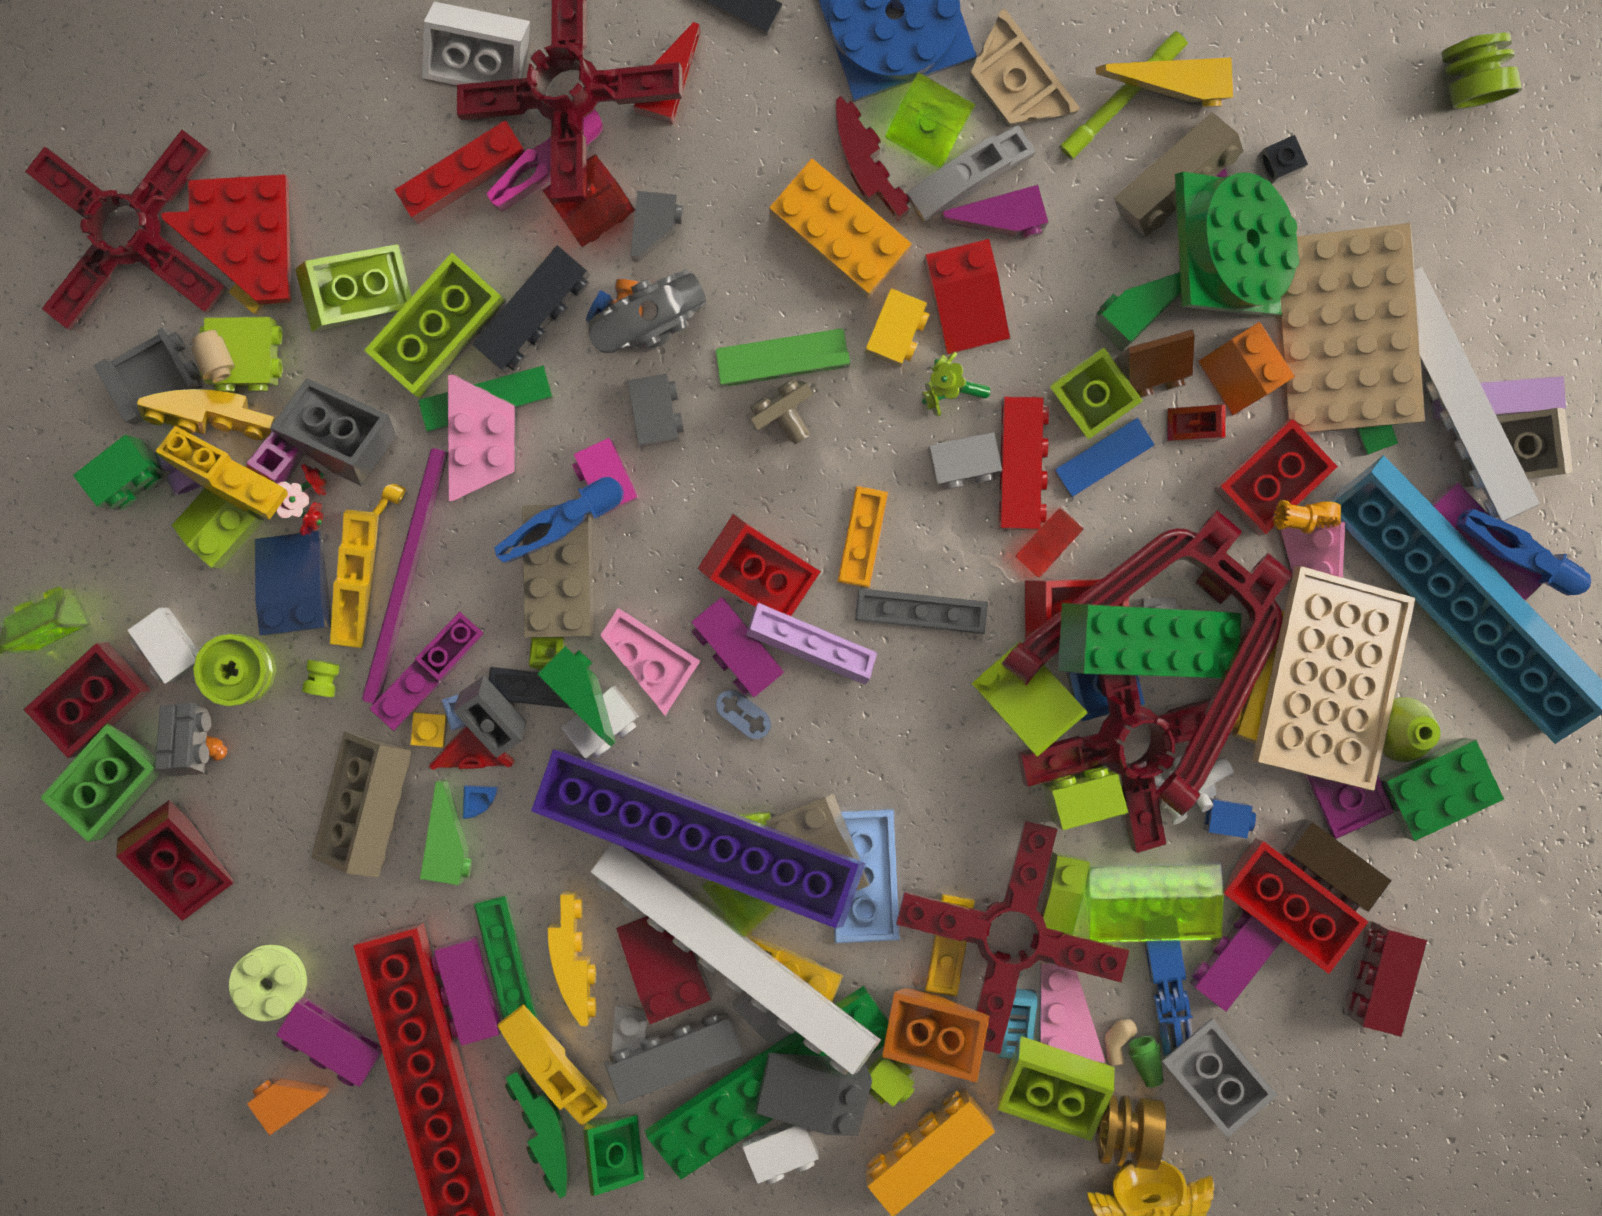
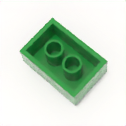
[1380,738,1504,841]

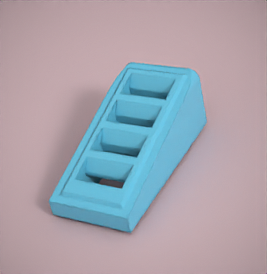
[998,989,1038,1059]

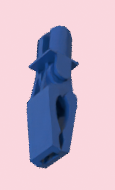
[494,477,624,564]
[1456,509,1592,596]
[1141,913,1193,1056]

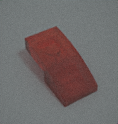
[1015,506,1085,578]

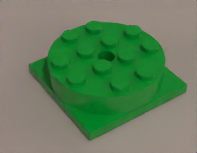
[1175,171,1300,316]

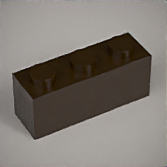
[1282,819,1392,912]

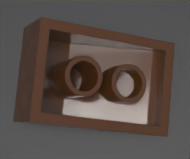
[1114,329,1195,398]

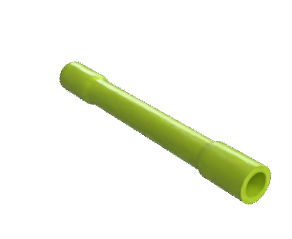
[1059,31,1188,160]

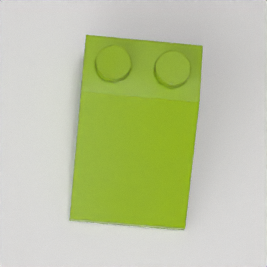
[295,244,412,332]
[971,641,1087,756]

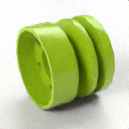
[1441,32,1522,109]

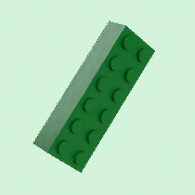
[1058,603,1241,678]

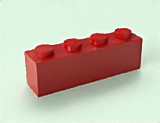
[394,120,525,224]
[998,396,1049,530]

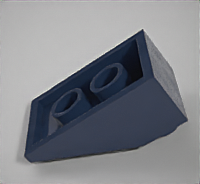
[255,531,332,636]

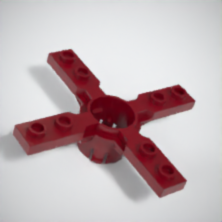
[457,0,682,204]
[25,129,227,330]
[1017,674,1234,853]
[896,820,1130,1054]

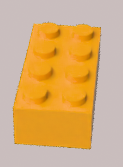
[769,158,912,299]
[865,1088,995,1216]

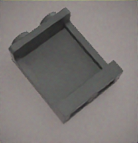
[94,327,202,425]

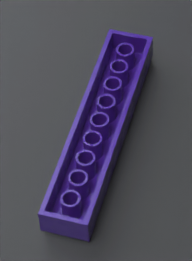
[531,749,866,929]

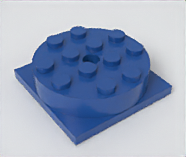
[818,0,977,102]

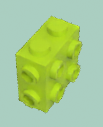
[199,317,283,392]

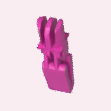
[487,109,603,212]

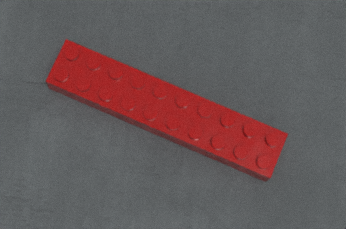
[353,923,504,1216]

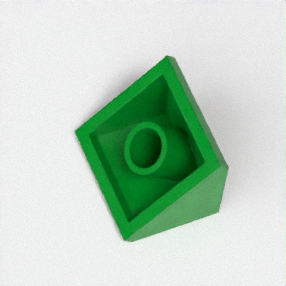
[583,1114,644,1196]

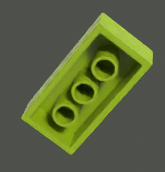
[364,252,506,398]

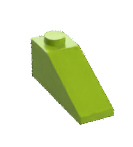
[1041,852,1090,934]

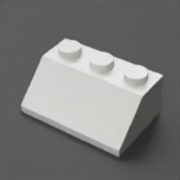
[422,2,530,85]

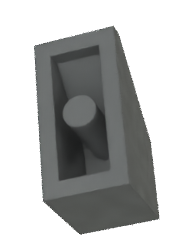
[630,191,684,261]

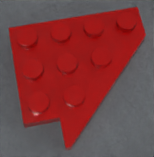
[161,174,291,305]

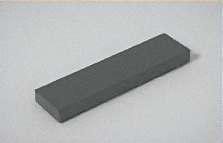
[855,588,988,634]

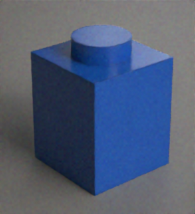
[1203,798,1256,839]

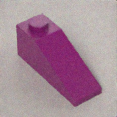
[941,185,1049,239]
[246,432,305,484]

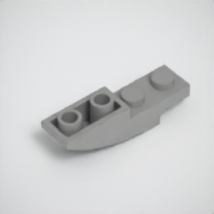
[906,125,1036,222]

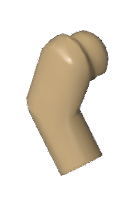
[1104,1019,1137,1066]

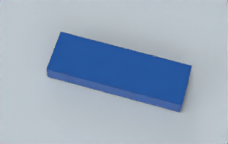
[1054,418,1155,498]

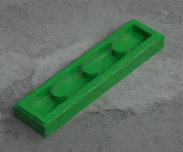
[418,365,553,432]
[474,895,539,1021]

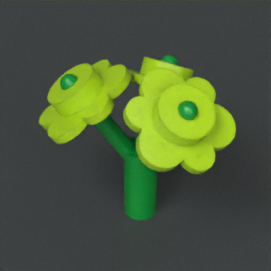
[922,351,991,417]

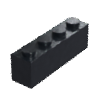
[472,245,590,373]

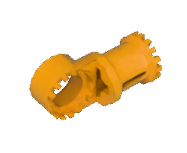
[1273,500,1341,534]

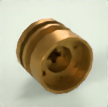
[1096,1094,1166,1171]

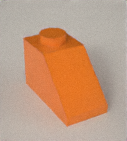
[247,1078,330,1136]

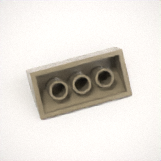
[311,731,412,878]

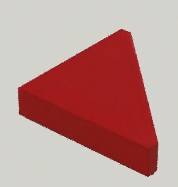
[429,726,515,770]

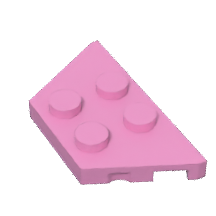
[448,374,515,501]

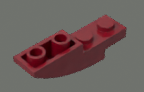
[835,96,910,222]

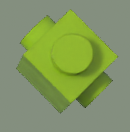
[868,1052,915,1107]

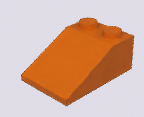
[882,988,989,1082]

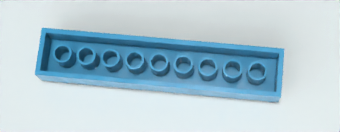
[1331,455,1602,744]

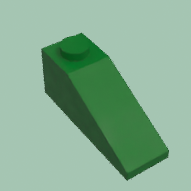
[538,646,616,747]

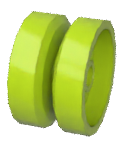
[193,634,277,706]

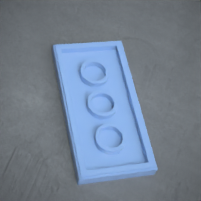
[834,809,900,943]

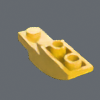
[137,389,275,441]
[155,426,288,520]
[547,891,596,1026]
[740,931,843,1002]
[498,1004,607,1126]

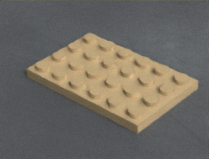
[1281,223,1425,433]
[1252,566,1415,791]

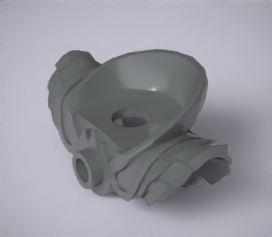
[588,269,707,353]

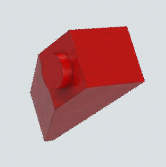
[634,22,701,125]

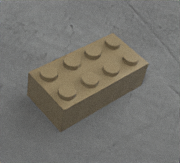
[522,505,594,637]

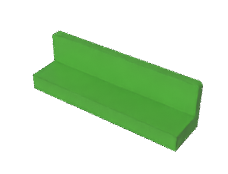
[716,328,850,388]

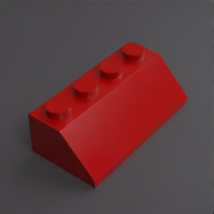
[1223,838,1369,974]

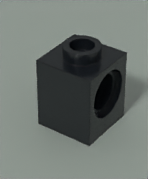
[1257,135,1308,184]

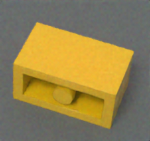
[865,288,930,367]

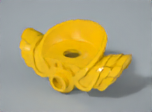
[1086,1160,1214,1216]

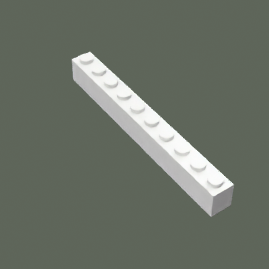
[591,843,881,1075]

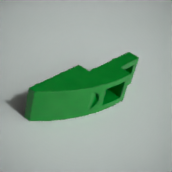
[505,1065,570,1199]

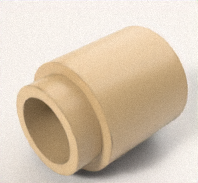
[191,330,235,382]

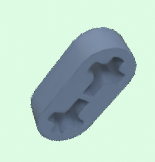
[716,689,771,739]

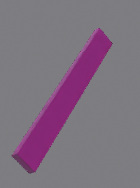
[362,448,448,704]

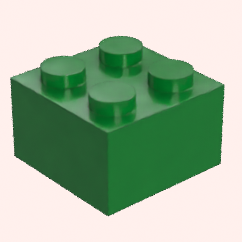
[73,435,167,510]

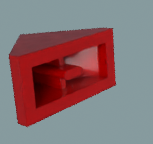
[1167,404,1226,441]

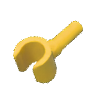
[372,483,406,515]

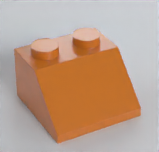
[1197,321,1295,416]

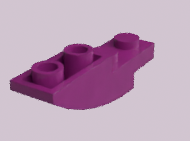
[369,611,484,732]

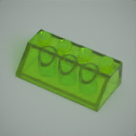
[1085,864,1224,942]

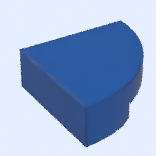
[586,290,613,323]
[463,785,498,819]

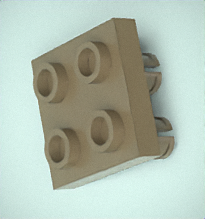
[746,379,813,444]

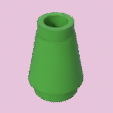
[1128,1036,1164,1088]

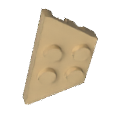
[970,8,1080,126]

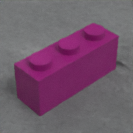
[691,597,784,697]
[1190,909,1283,1012]
[432,936,501,1046]
[276,996,383,1087]

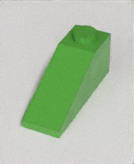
[420,779,472,885]

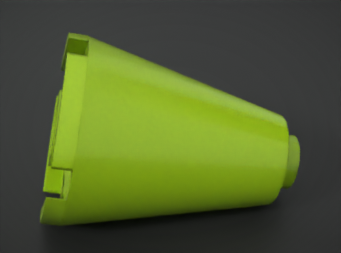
[1382,697,1441,762]

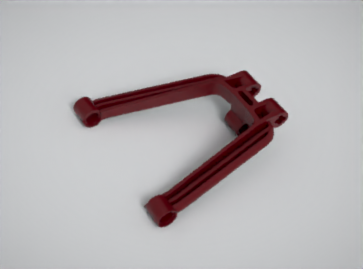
[1001,510,1293,816]

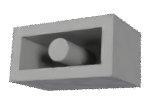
[928,432,1002,490]

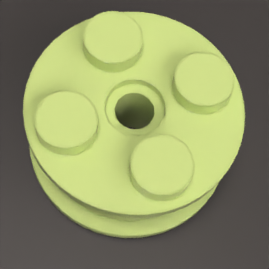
[229,944,307,1021]

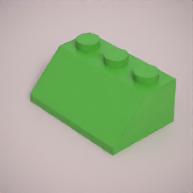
[40,724,161,842]

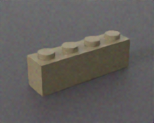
[1114,112,1244,237]

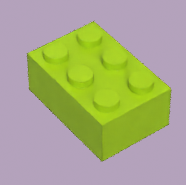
[1042,766,1128,830]
[997,1036,1115,1141]

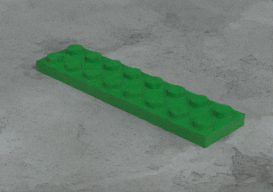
[644,986,889,1180]

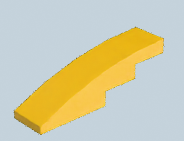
[330,509,379,648]

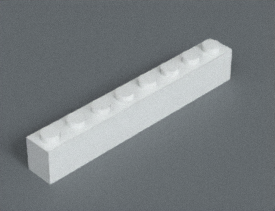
[1414,267,1540,521]

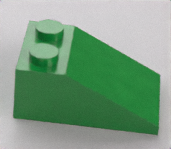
[1095,272,1181,352]

